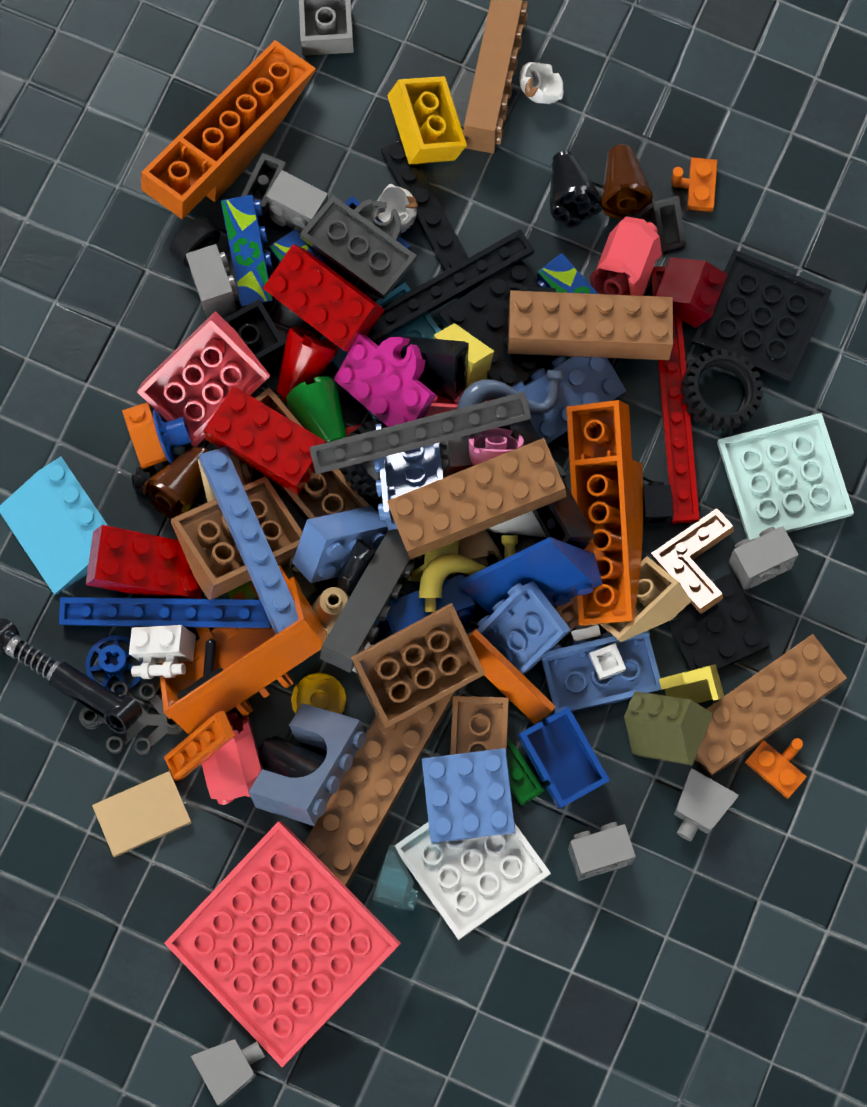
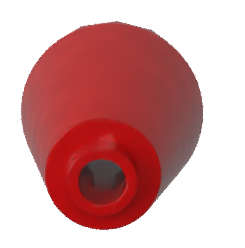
[277,327,339,403]

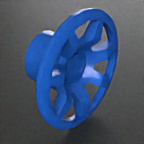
[153,409,192,463]
[85,635,142,694]

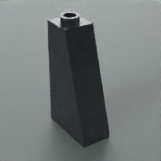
[375,335,469,401]

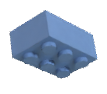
[292,506,388,583]

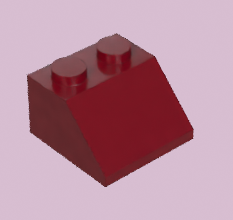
[654,257,728,328]

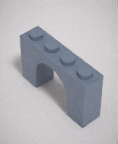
[248,703,366,826]

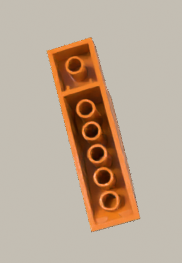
[141,40,316,219]
[566,400,643,626]

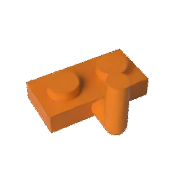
[671,157,717,212]
[745,738,807,799]

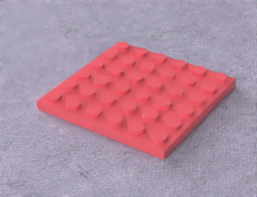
[164,821,401,1067]

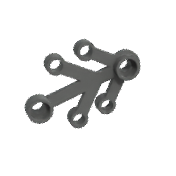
[79,682,184,756]

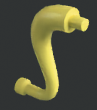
[419,535,518,612]

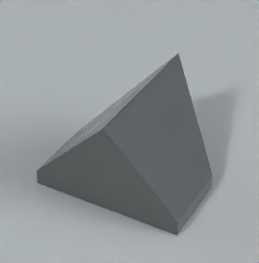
[633,196,686,252]

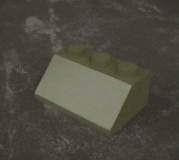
[624,691,713,766]

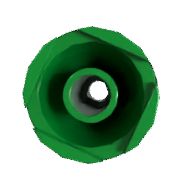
[286,376,347,443]

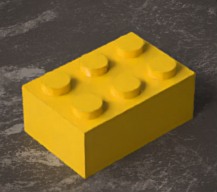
[387,76,467,165]

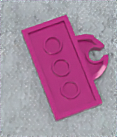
[334,334,436,427]

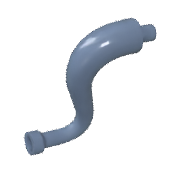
[457,370,564,414]

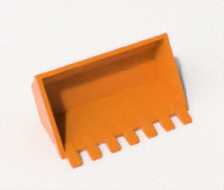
[160,565,327,735]

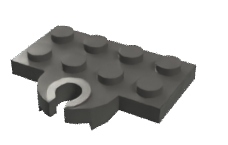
[300,195,417,299]

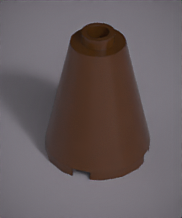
[601,144,653,219]
[141,447,209,519]

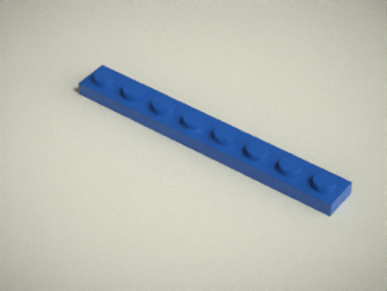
[59,597,273,629]

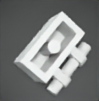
[129,625,196,679]

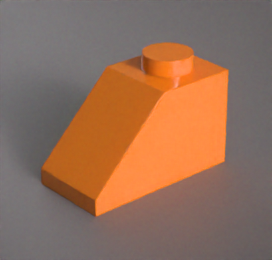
[122,402,167,469]

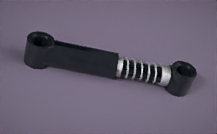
[0,618,143,734]

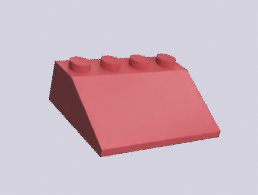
[137,311,270,447]

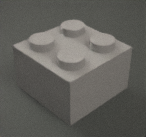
[299,0,354,56]
[266,170,329,235]
[186,244,240,319]
[728,526,799,592]
[568,822,636,881]

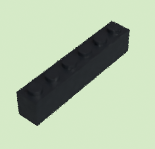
[498,419,595,550]

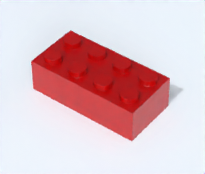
[263,244,385,352]
[204,386,326,495]
[86,525,202,599]

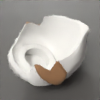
[519,62,564,104]
[377,184,418,233]

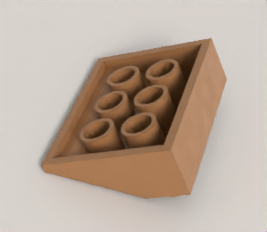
[171,476,303,601]
[351,603,485,728]

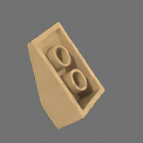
[600,556,692,642]

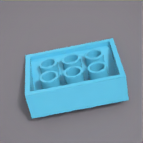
[0,456,108,595]

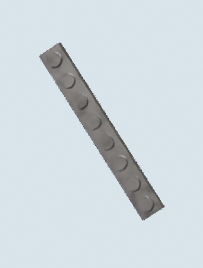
[309,392,532,474]

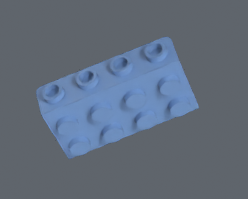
[512,356,626,444]
[374,424,444,530]
[467,581,571,694]
[541,630,663,714]

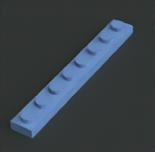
[199,447,299,635]

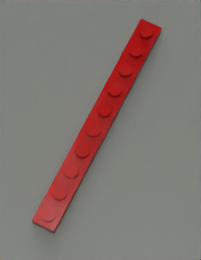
[650,266,700,524]

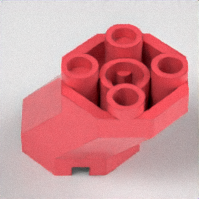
[590,217,662,296]
[202,712,263,805]

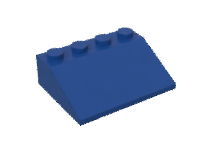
[459,537,602,615]

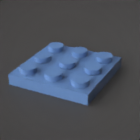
[422,748,516,844]

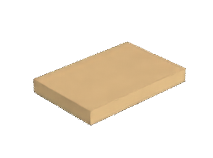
[92,771,192,857]

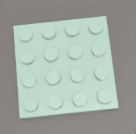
[717,413,854,541]

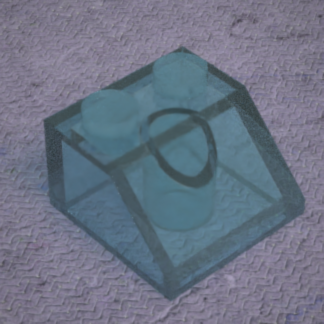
[373,845,418,917]

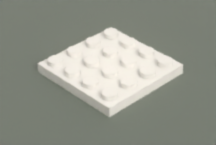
[393,822,551,940]

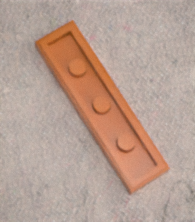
[468,629,555,725]
[164,711,235,781]

